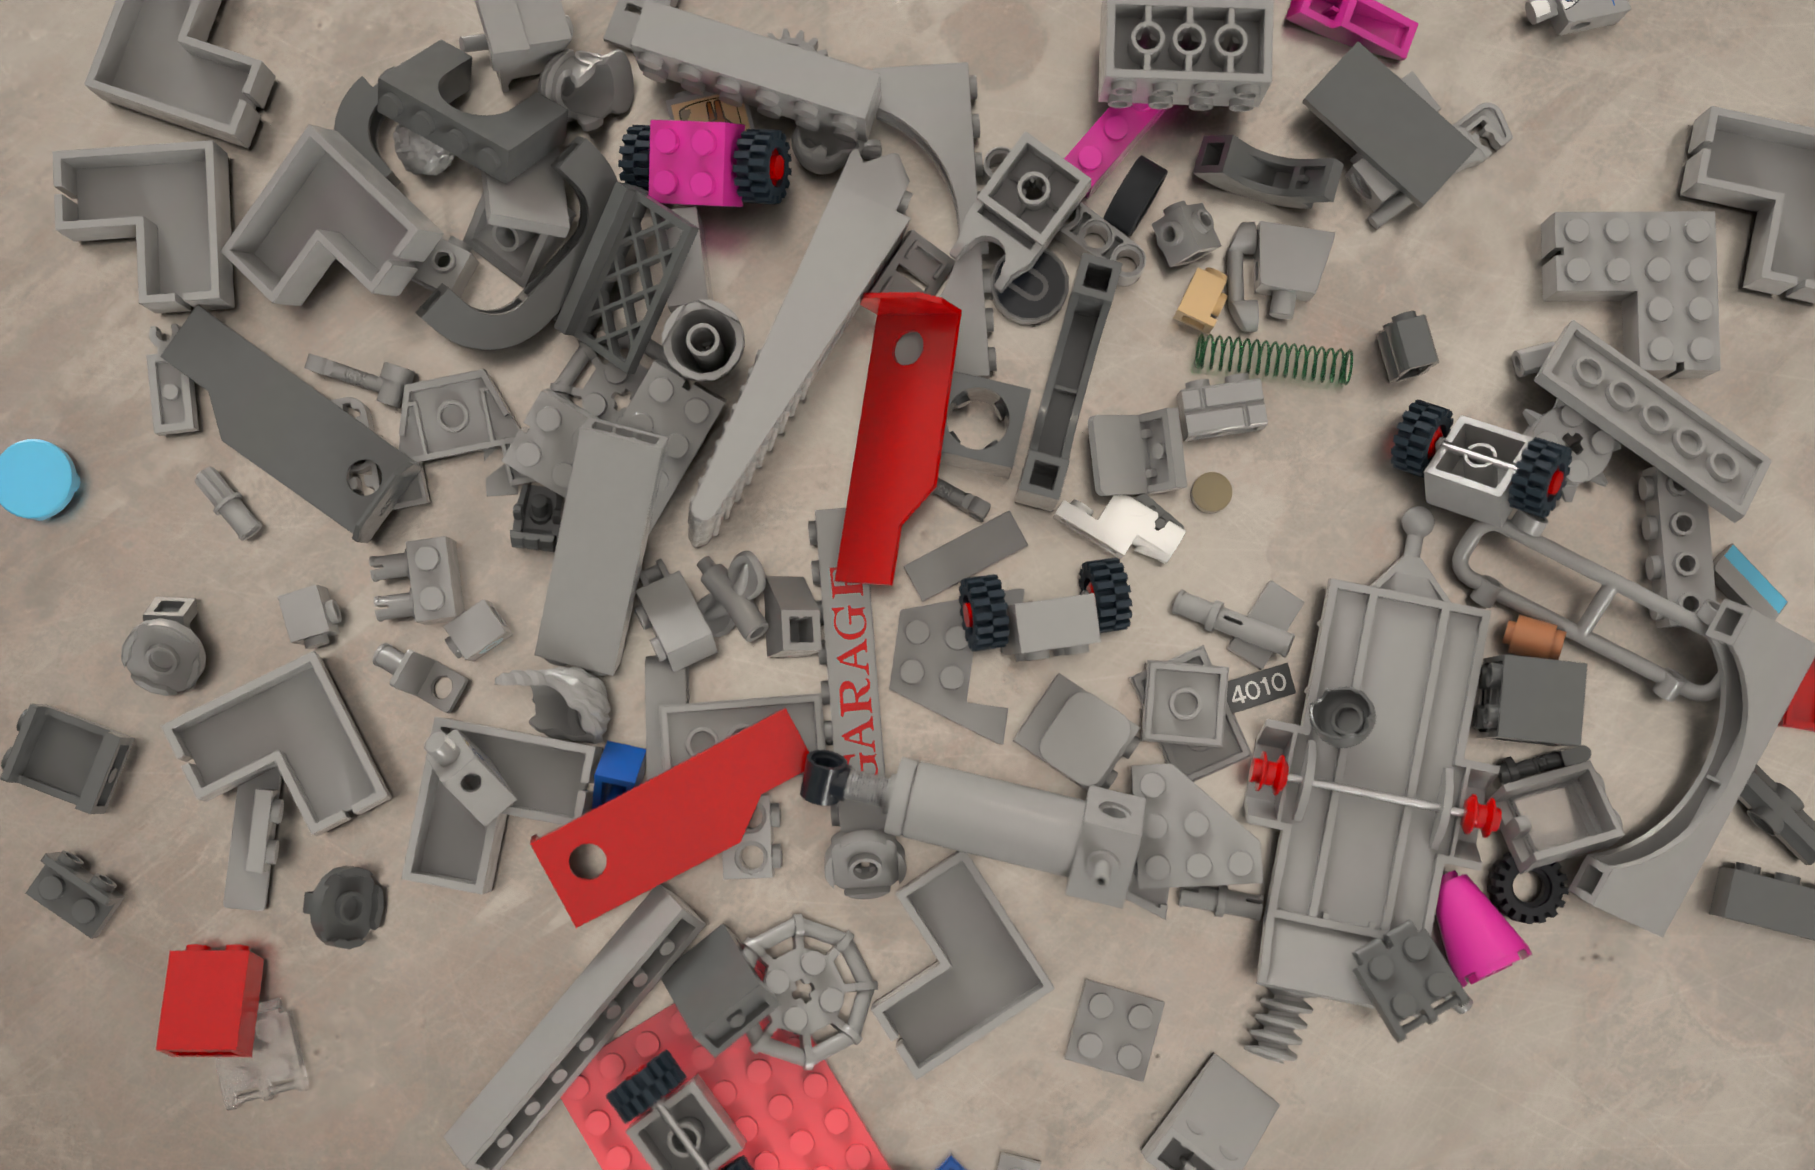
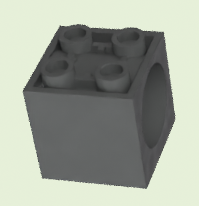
[940,371,1031,479]
[1472,654,1588,747]

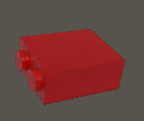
[156,944,264,1057]

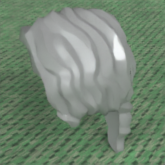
[495,667,611,744]

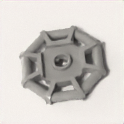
[549,335,690,424]
[742,914,878,1071]

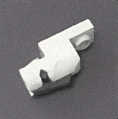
[1053,493,1186,564]

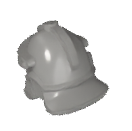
[538,48,634,131]

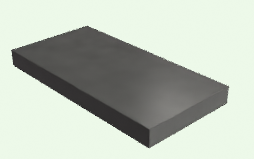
[1302,41,1477,209]

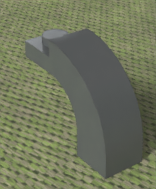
[334,62,403,187]
[1193,135,1344,209]

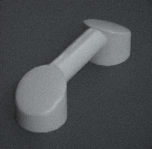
[1227,222,1259,332]

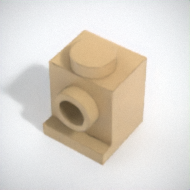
[1173,267,1228,335]

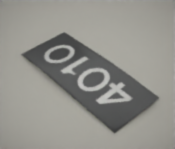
[1227,662,1296,714]

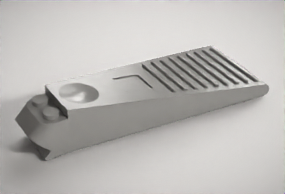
[688,148,913,548]

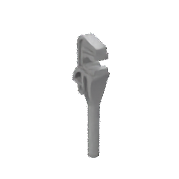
[1368,102,1513,229]

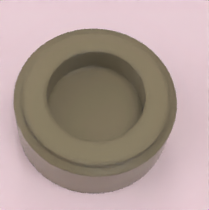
[1191,472,1232,513]

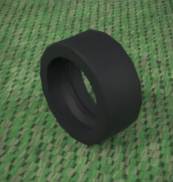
[1103,155,1168,236]

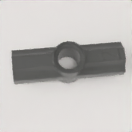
[1738,765,1815,865]

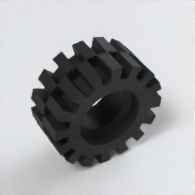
[1487,851,1569,924]

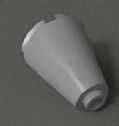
[662,299,745,382]

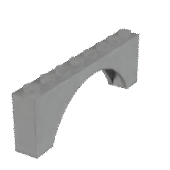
[873,62,997,379]
[1568,598,1815,938]

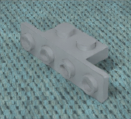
[223,767,284,911]

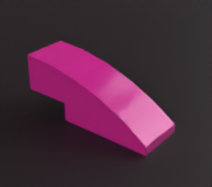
[1285,0,1419,61]

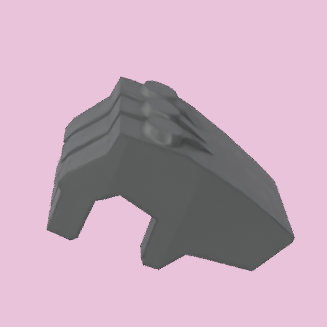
[510,484,564,552]

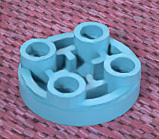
[0,439,81,521]

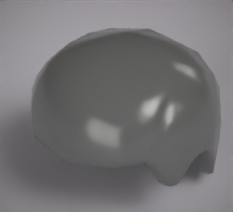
[1309,686,1376,748]

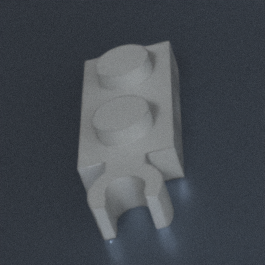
[146,324,199,436]

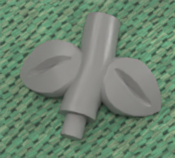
[697,551,769,642]

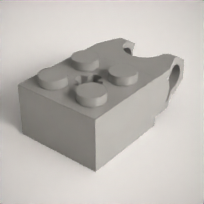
[949,131,1091,293]

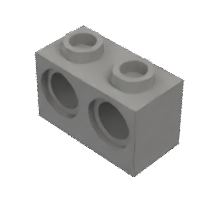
[722,795,782,880]

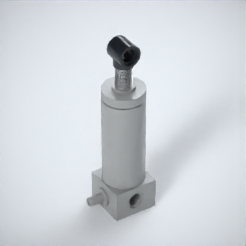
[800,750,1146,909]

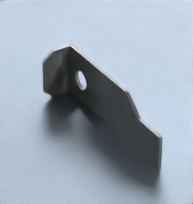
[160,305,422,543]

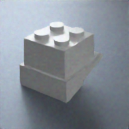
[459,0,573,93]

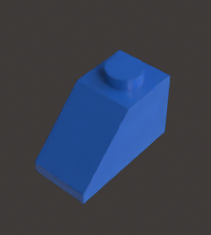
[592,741,646,810]

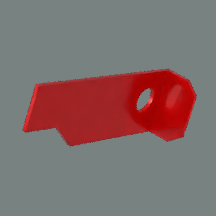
[834,292,962,586]
[530,707,809,928]

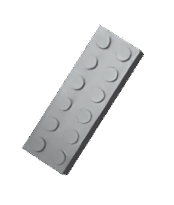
[630,0,882,143]

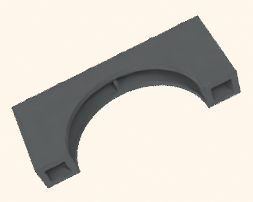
[1014,253,1123,512]

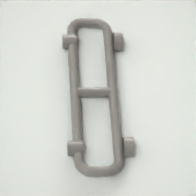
[1452,510,1721,702]

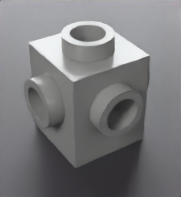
[1151,201,1221,267]

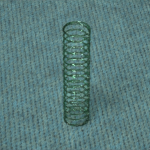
[1195,333,1353,385]

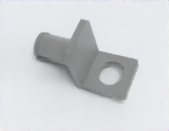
[372,643,468,714]

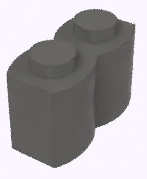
[1377,311,1439,383]

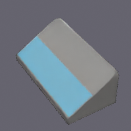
[1713,543,1788,621]

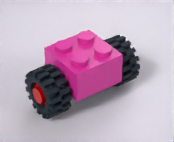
[618,120,792,207]

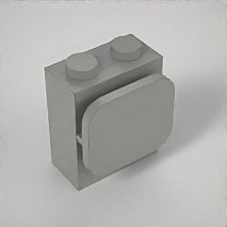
[1012,673,1141,792]

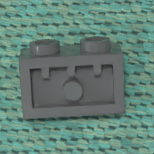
[25,851,125,939]

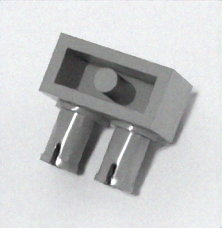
[369,536,465,625]

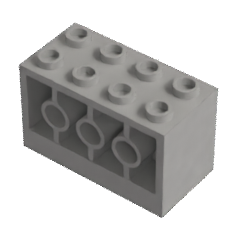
[1098,0,1273,112]

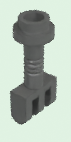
[1497,745,1591,785]

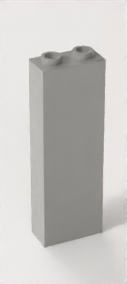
[534,417,669,676]

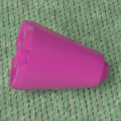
[1435,870,1533,988]

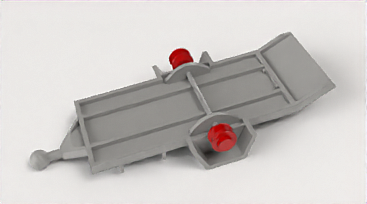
[1244,506,1502,1017]

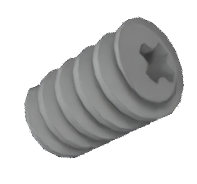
[1244,986,1317,1064]

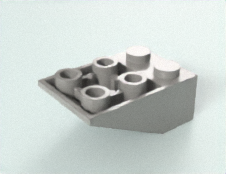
[1141,1053,1280,1170]

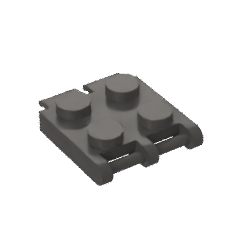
[1352,920,1469,1043]

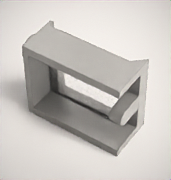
[1488,760,1625,875]

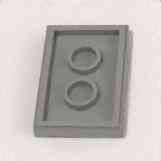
[481,147,570,238]
[1129,645,1253,782]

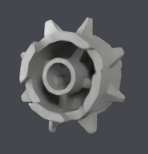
[1522,398,1621,503]

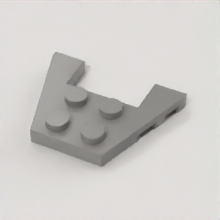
[392,369,536,510]
[889,588,1025,744]

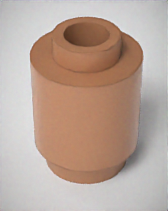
[1502,614,1567,660]

